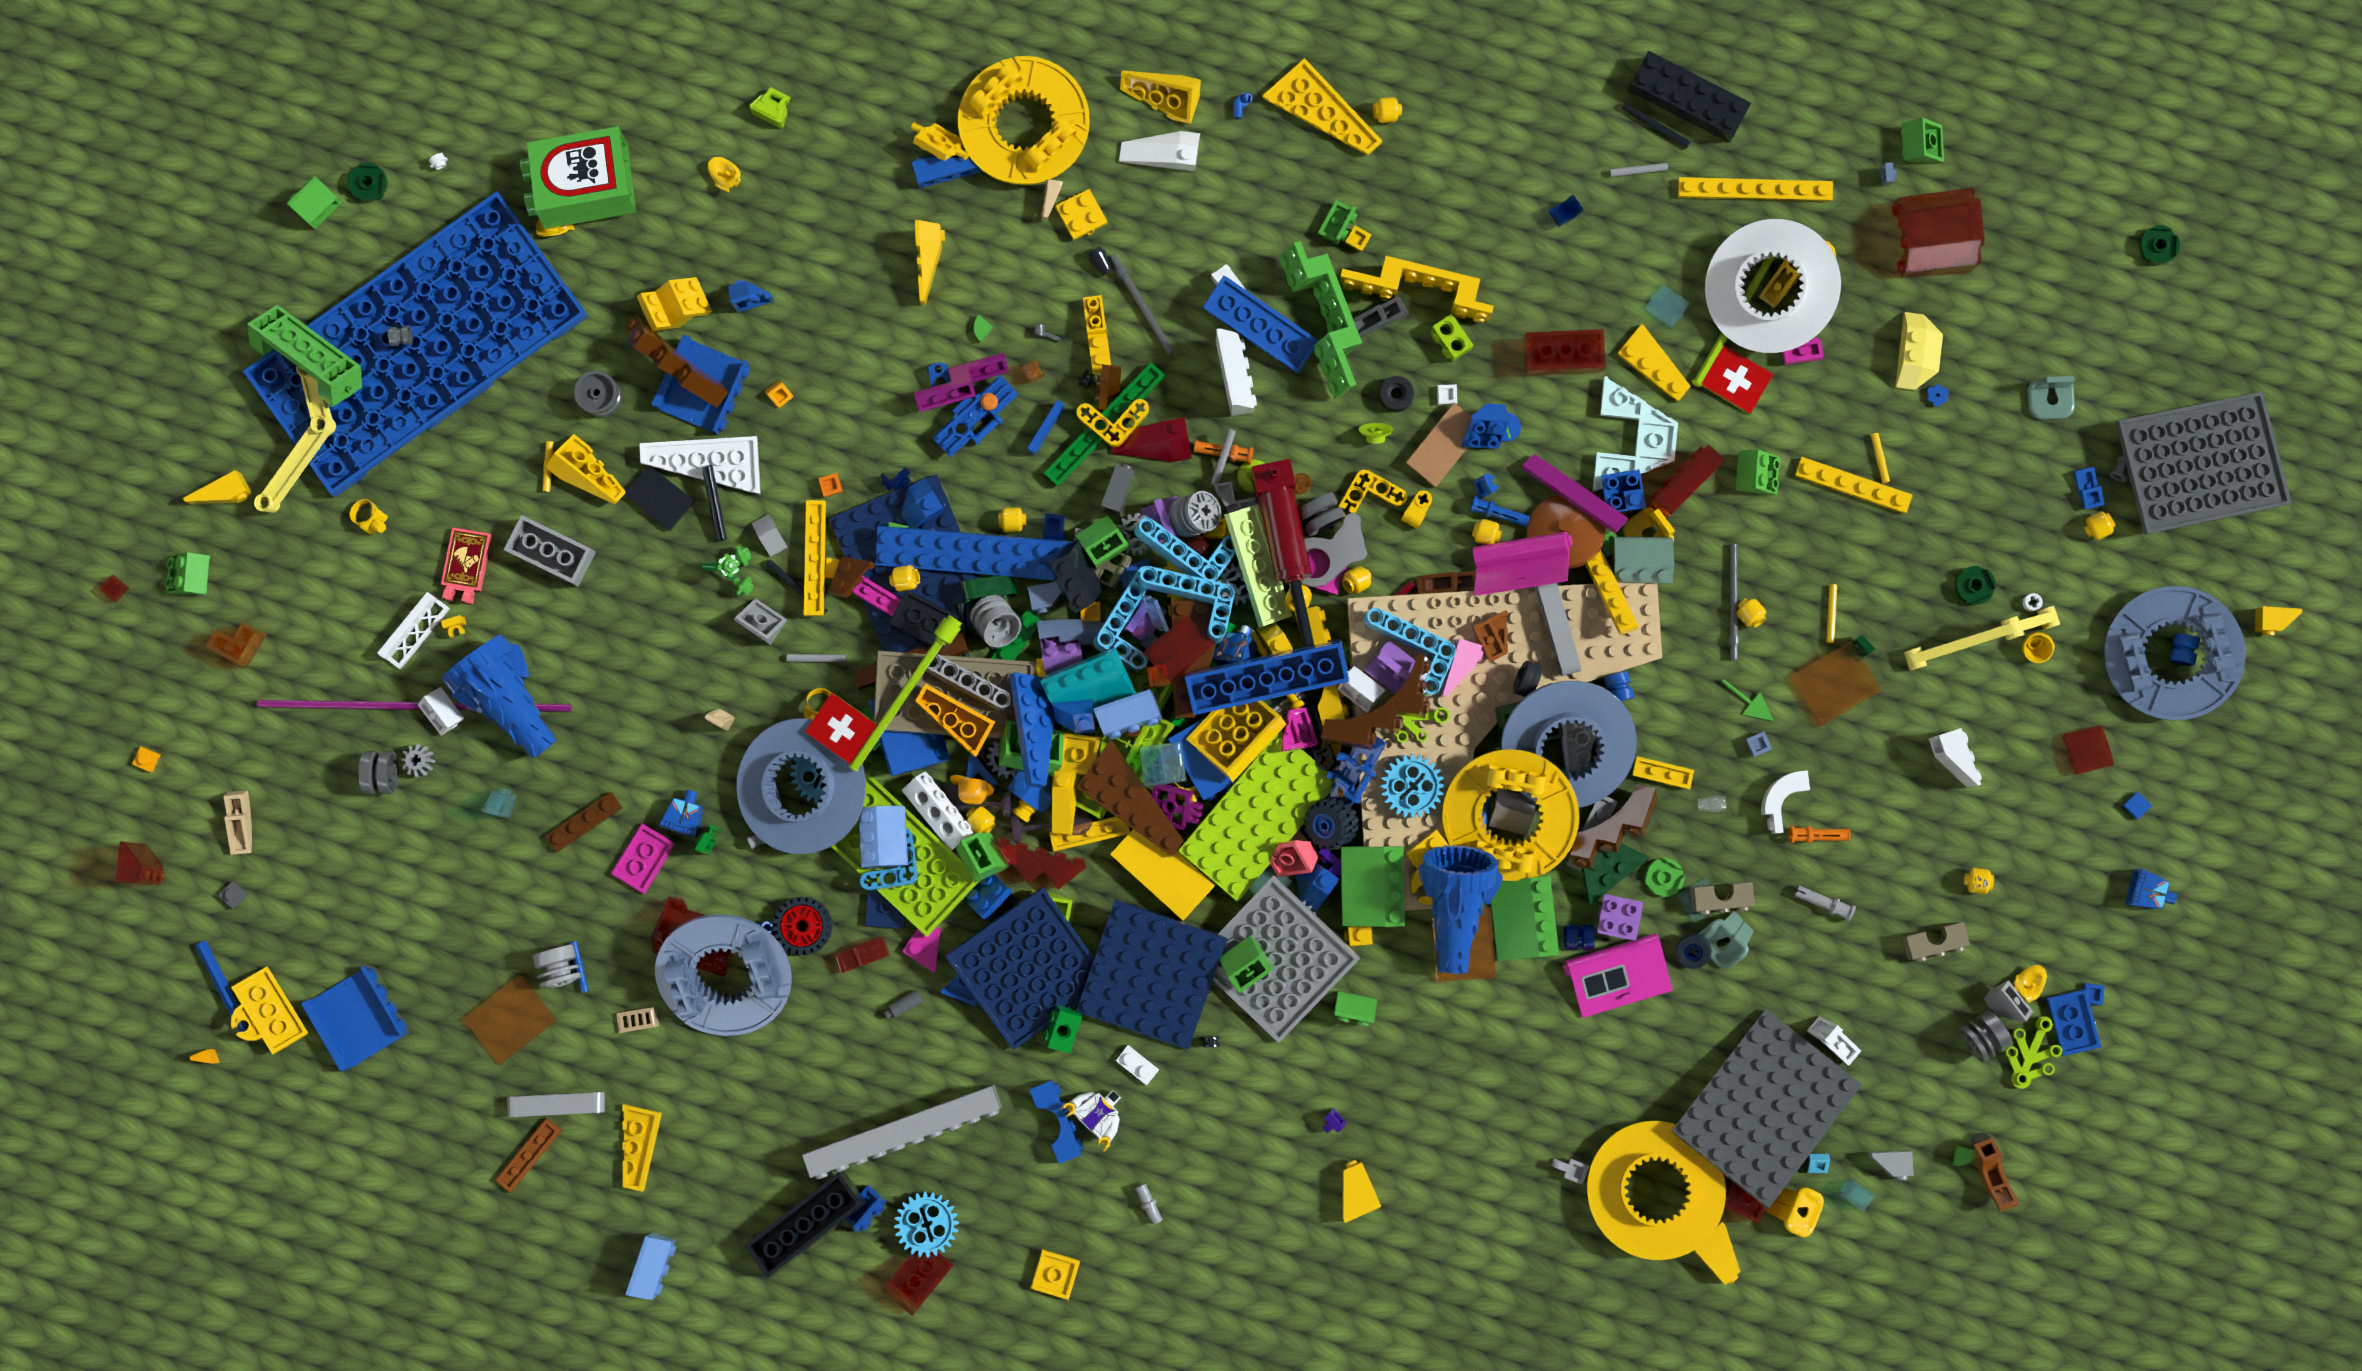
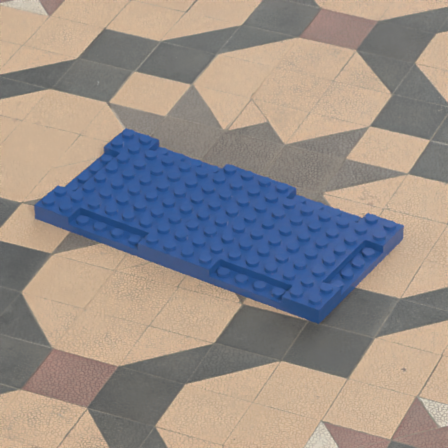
[243,191,589,497]

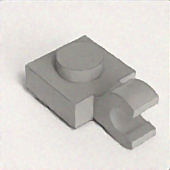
[1551,1158,1589,1185]

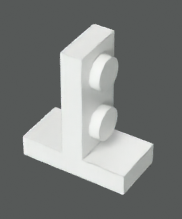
[1807,1016,1861,1066]

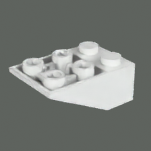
[1928,728,1981,788]

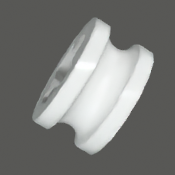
[2022,593,2043,612]

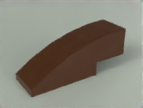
[1417,571,1476,594]

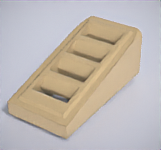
[1041,179,1063,221]
[705,709,735,731]
[616,1007,659,1033]

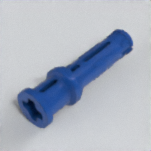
[1469,496,1530,527]

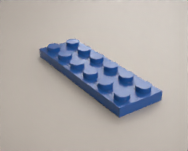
[1202,275,1319,373]

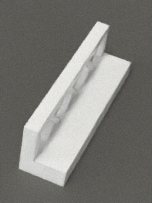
[378,592,450,669]

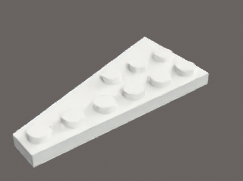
[640,436,761,495]

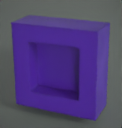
[1322,1108,1347,1133]

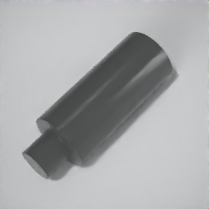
[884,990,924,1019]

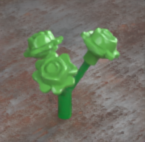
[702,545,754,597]

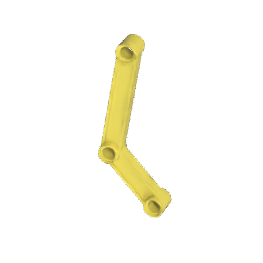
[254,366,336,513]
[1904,606,2060,671]

